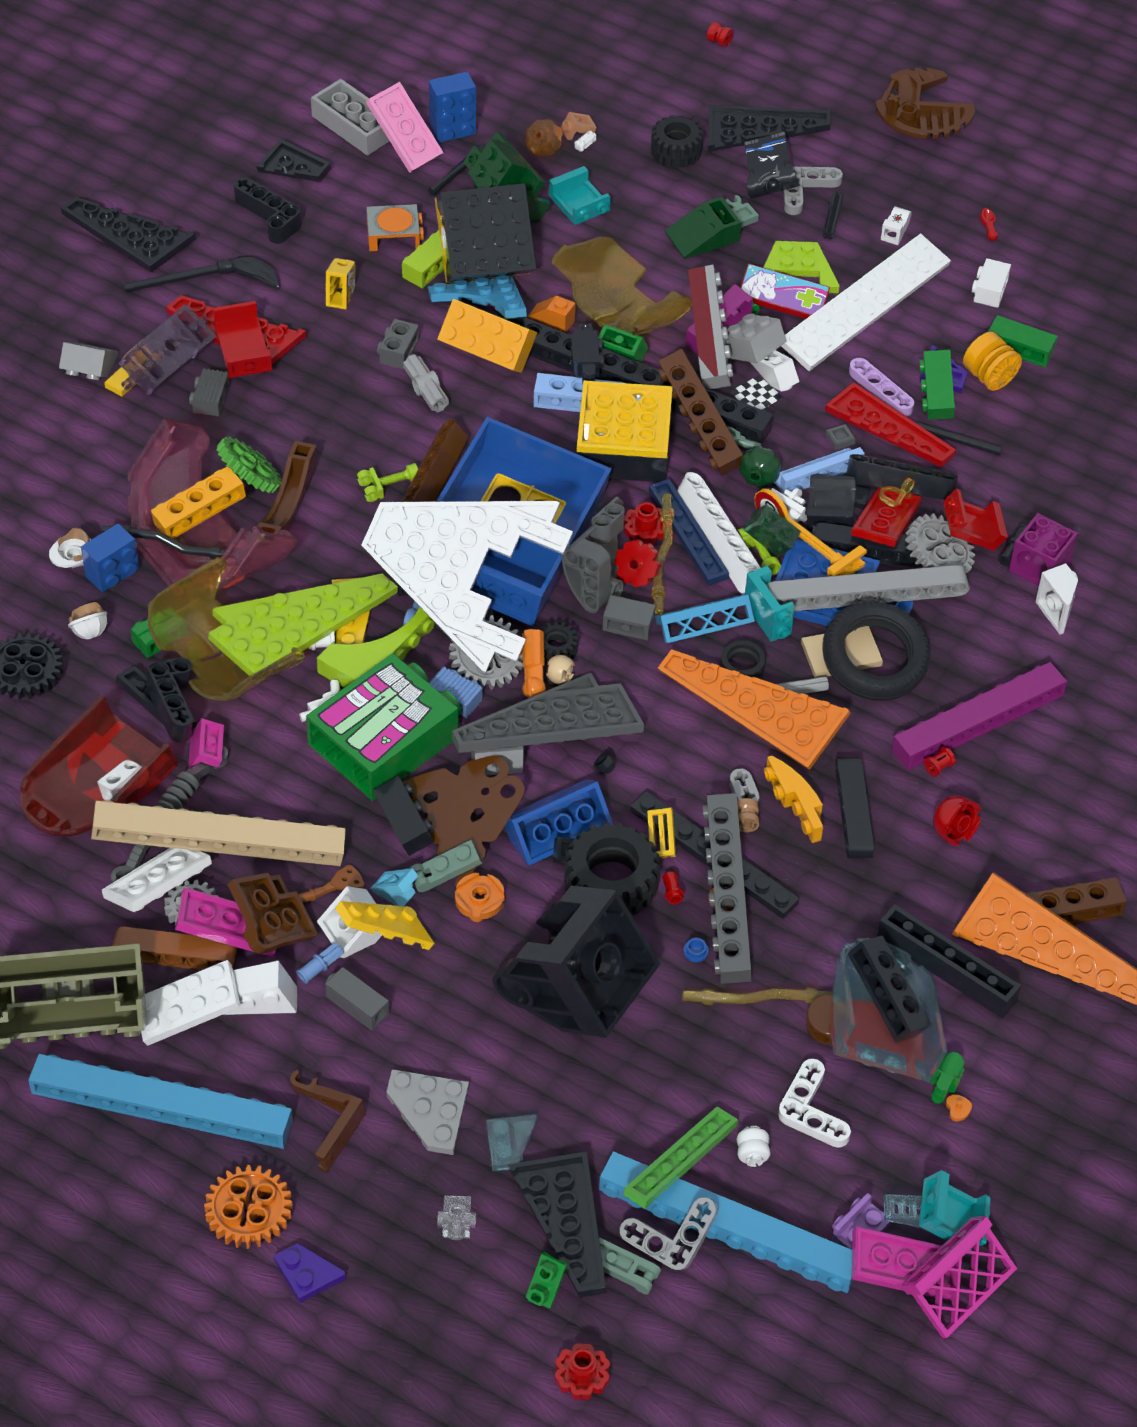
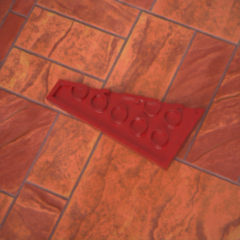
[166,295,306,373]

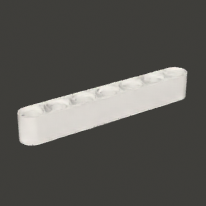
[677,472,761,595]

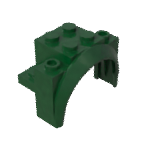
[463,132,551,222]

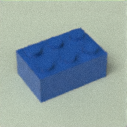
[429,72,476,143]

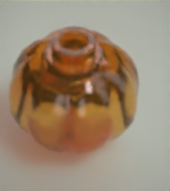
[525,119,562,157]

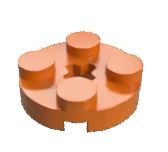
[455,873,504,922]

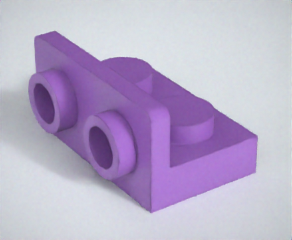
[832,1193,892,1250]

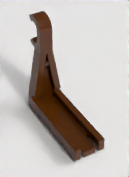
[290,1070,366,1173]

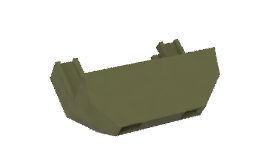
[0,944,146,1049]

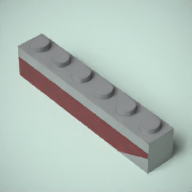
[688,265,733,390]

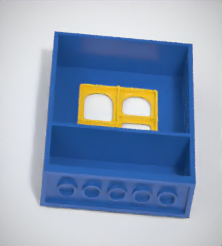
[436,417,611,626]

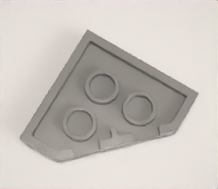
[386,1069,469,1155]

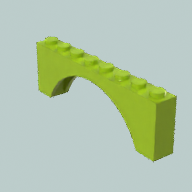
[317,607,436,688]

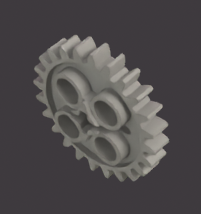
[905,514,975,574]
[449,615,523,690]

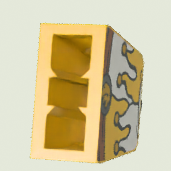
[326,258,355,309]

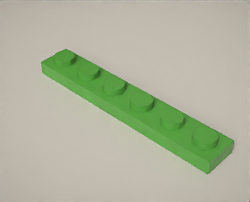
[623,1107,738,1209]

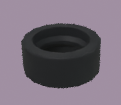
[720,640,766,679]

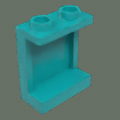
[549,166,610,225]
[745,566,795,642]
[919,1170,990,1251]

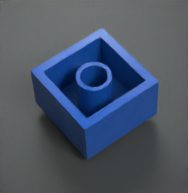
[81,524,139,593]

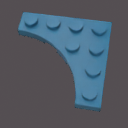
[428,275,527,319]

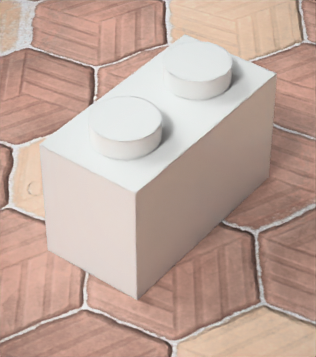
[972,258,1011,308]

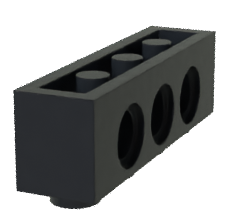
[847,935,932,1043]

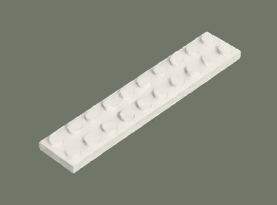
[781,233,951,371]

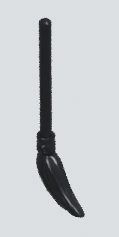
[124,256,279,292]

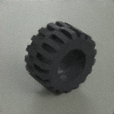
[651,115,703,168]

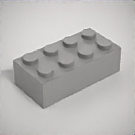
[311,79,389,156]

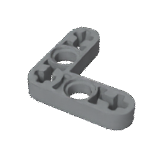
[783,167,843,215]
[620,1197,719,1270]

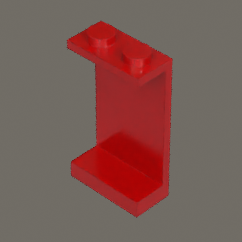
[213,301,272,378]

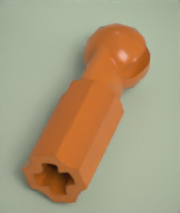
[522,629,546,699]

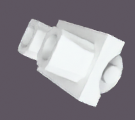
[771,488,807,523]

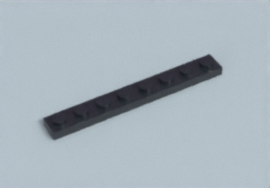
[630,791,799,919]

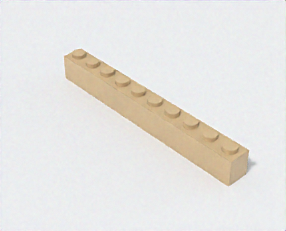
[91,800,345,866]

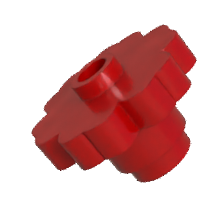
[624,502,669,544]
[614,539,661,587]
[554,1343,610,1400]

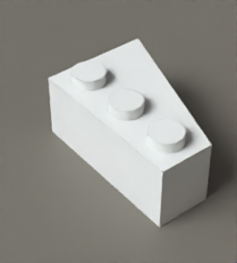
[223,961,297,1015]

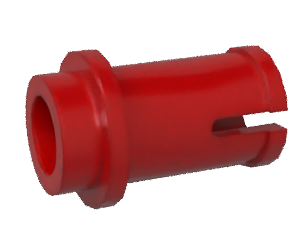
[662,872,684,905]

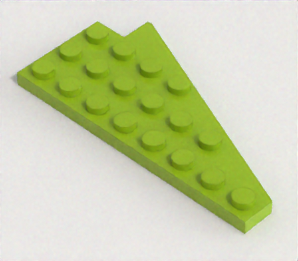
[208,574,398,680]

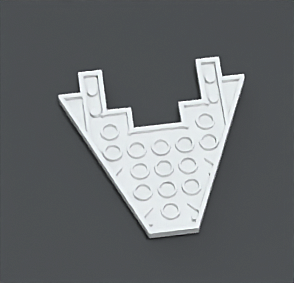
[362,501,573,673]

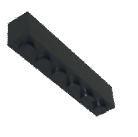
[877,904,1021,1019]

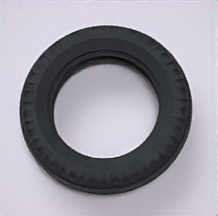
[822,601,930,701]

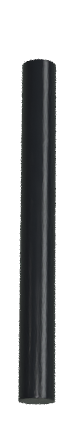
[428,144,485,195]
[917,422,1002,456]

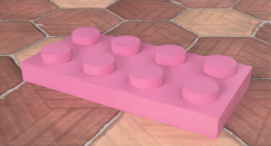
[366,82,443,173]

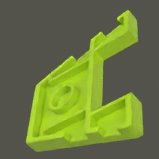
[763,241,839,293]

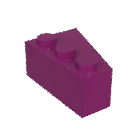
[686,284,753,354]

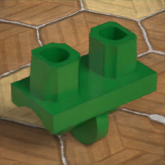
[526,1252,568,1309]

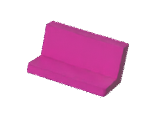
[188,718,224,769]

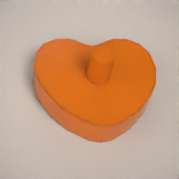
[946,1095,972,1121]

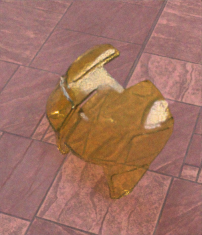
[552,237,692,336]
[148,557,305,701]

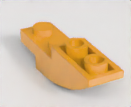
[764,756,823,843]

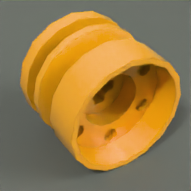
[963,332,1022,391]

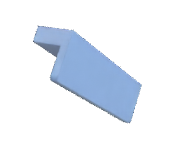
[775,447,864,495]

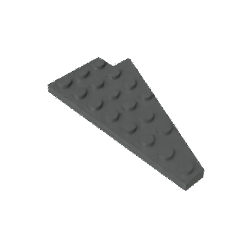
[452,673,644,753]

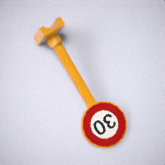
[754,489,867,577]

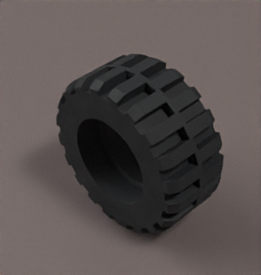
[564,823,660,915]

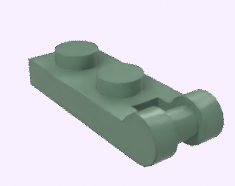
[410,840,482,892]
[599,1237,661,1294]

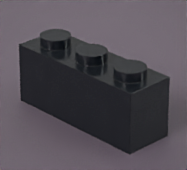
[373,776,435,856]

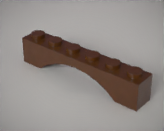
[252,441,317,562]

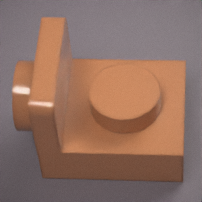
[561,112,597,140]

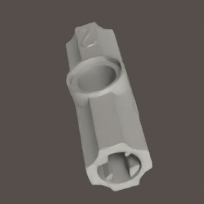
[403,354,449,412]

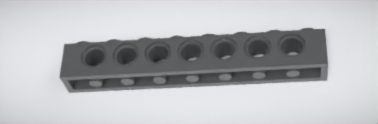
[703,793,752,984]

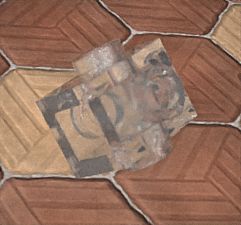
[437,1195,476,1240]

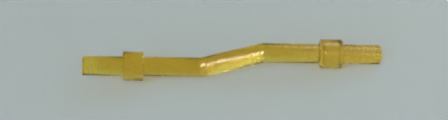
[651,493,674,614]
[683,988,837,1005]

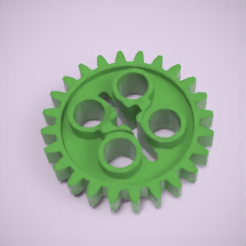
[216,436,282,493]

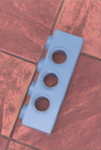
[534,373,623,412]

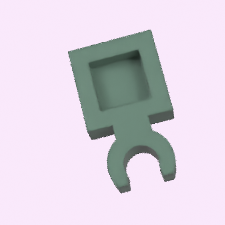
[725,195,759,228]

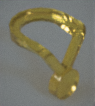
[879,478,915,507]

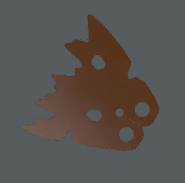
[403,756,525,886]

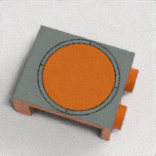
[367,204,424,251]

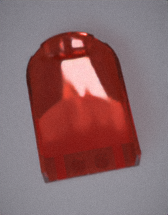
[20,695,179,837]

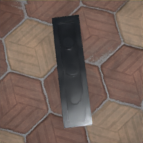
[116,666,196,729]

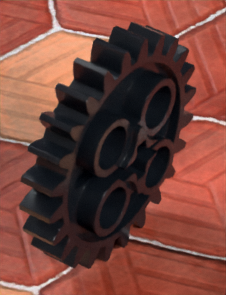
[0,633,64,700]

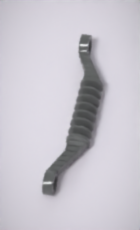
[111,745,229,883]

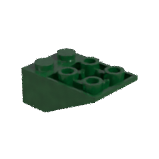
[665,196,741,259]

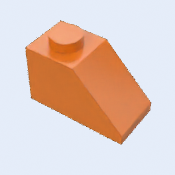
[527,295,575,333]

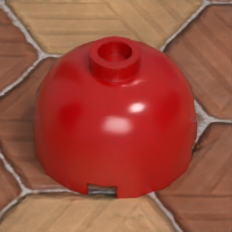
[933,795,981,846]

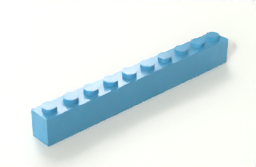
[28,1054,293,1149]
[599,1151,854,1293]

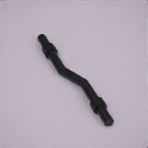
[102,525,240,560]

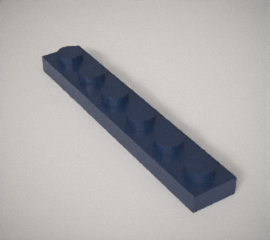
[649,479,729,586]

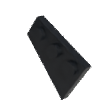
[256,139,331,182]

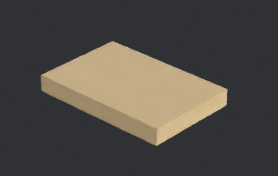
[801,626,883,678]

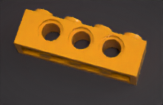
[151,467,246,539]

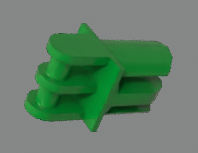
[930,1052,964,1104]

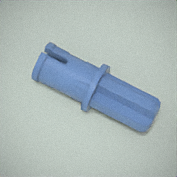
[296,942,344,984]

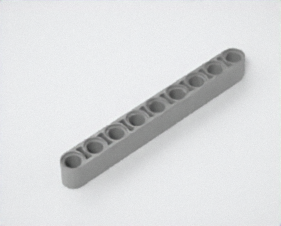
[765,565,970,611]

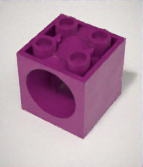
[1009,513,1078,586]

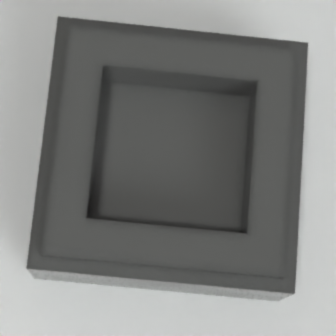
[825,424,855,450]

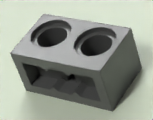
[377,319,419,369]

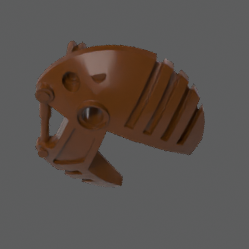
[875,68,975,139]

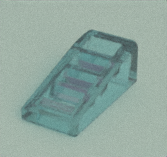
[884,1194,922,1228]

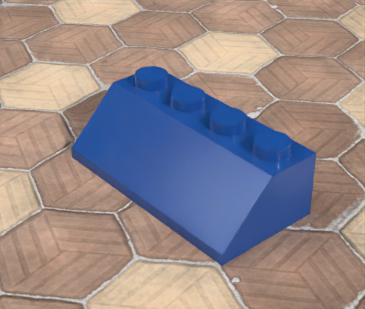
[505,779,613,866]

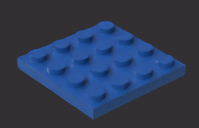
[775,538,880,631]

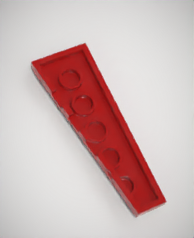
[825,382,956,467]

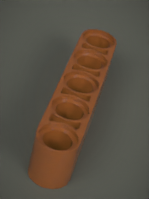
[112,927,238,970]

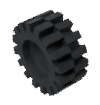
[540,621,578,664]

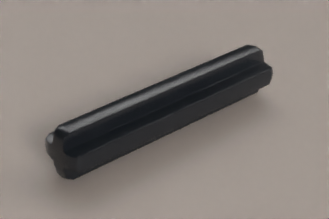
[823,191,843,240]

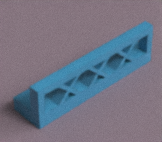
[655,594,755,643]

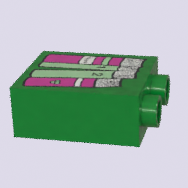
[306,653,461,801]

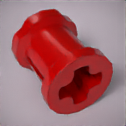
[923,746,956,777]

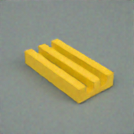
[647,808,676,859]

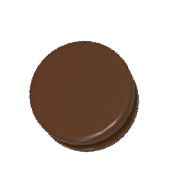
[806,994,855,1045]

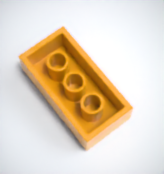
[437,299,538,373]

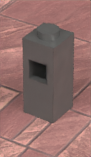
[325,967,389,1031]

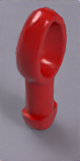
[980,208,998,241]

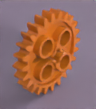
[204,1165,293,1249]

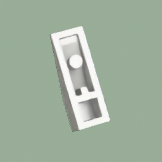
[750,350,799,391]

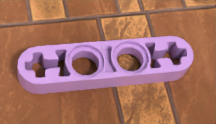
[849,358,914,416]

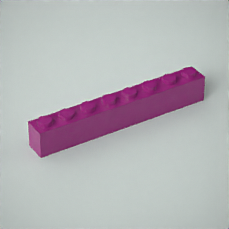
[891,662,1067,770]

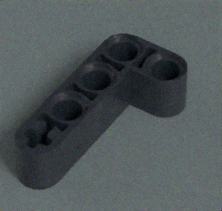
[234,177,301,244]
[146,658,193,743]

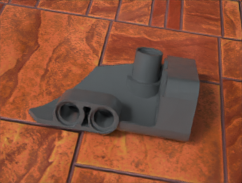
[562,496,625,613]

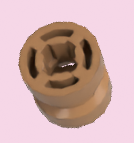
[737,798,759,832]

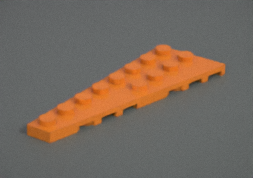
[658,649,851,770]
[952,872,1137,1005]

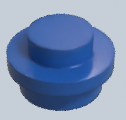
[683,938,709,962]

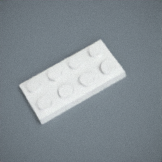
[102,848,212,912]
[141,960,241,1046]

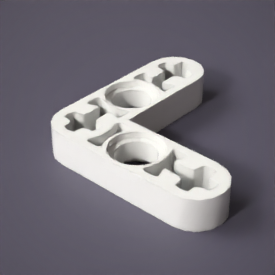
[778,1059,851,1147]

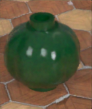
[739,446,781,488]

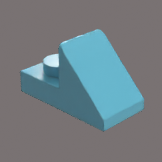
[370,868,418,906]

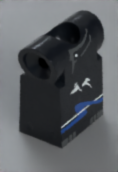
[745,132,800,199]

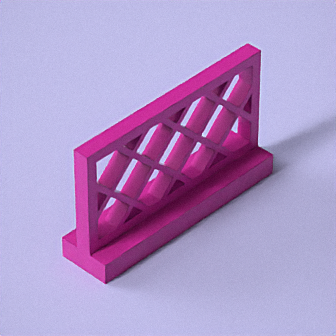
[901,1216,1017,1338]

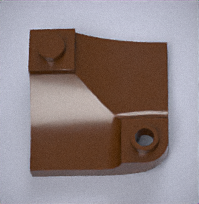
[227,873,318,954]

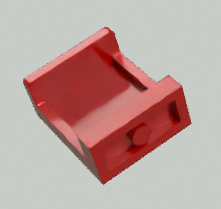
[943,489,1008,551]

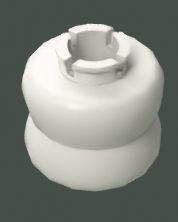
[736,1126,771,1167]

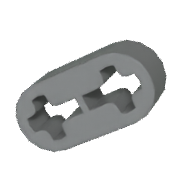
[729,769,759,805]

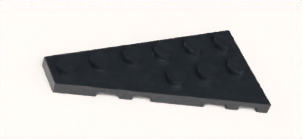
[708,105,831,152]
[61,197,196,272]
[508,1151,607,1298]

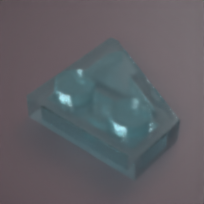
[486,1114,537,1171]

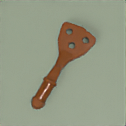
[298,865,365,903]

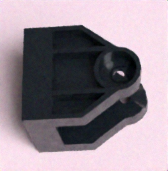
[492,886,660,1038]

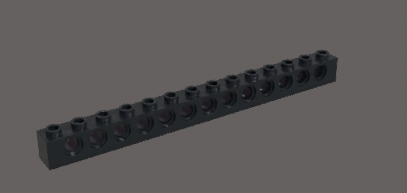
[495,312,773,443]

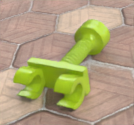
[357,463,418,502]
[737,522,781,576]

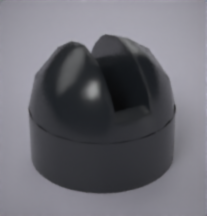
[594,752,615,774]

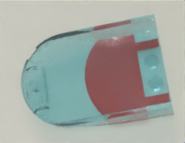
[830,938,947,1083]

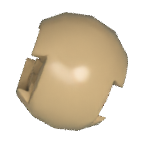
[546,655,575,684]

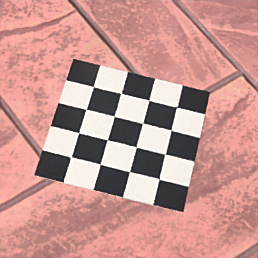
[730,375,783,410]

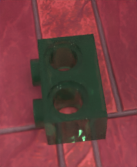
[743,504,801,557]

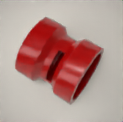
[706,22,734,48]

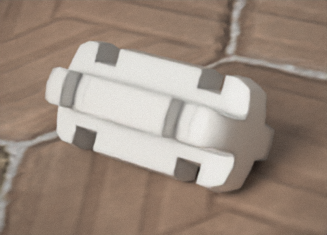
[575,131,596,152]

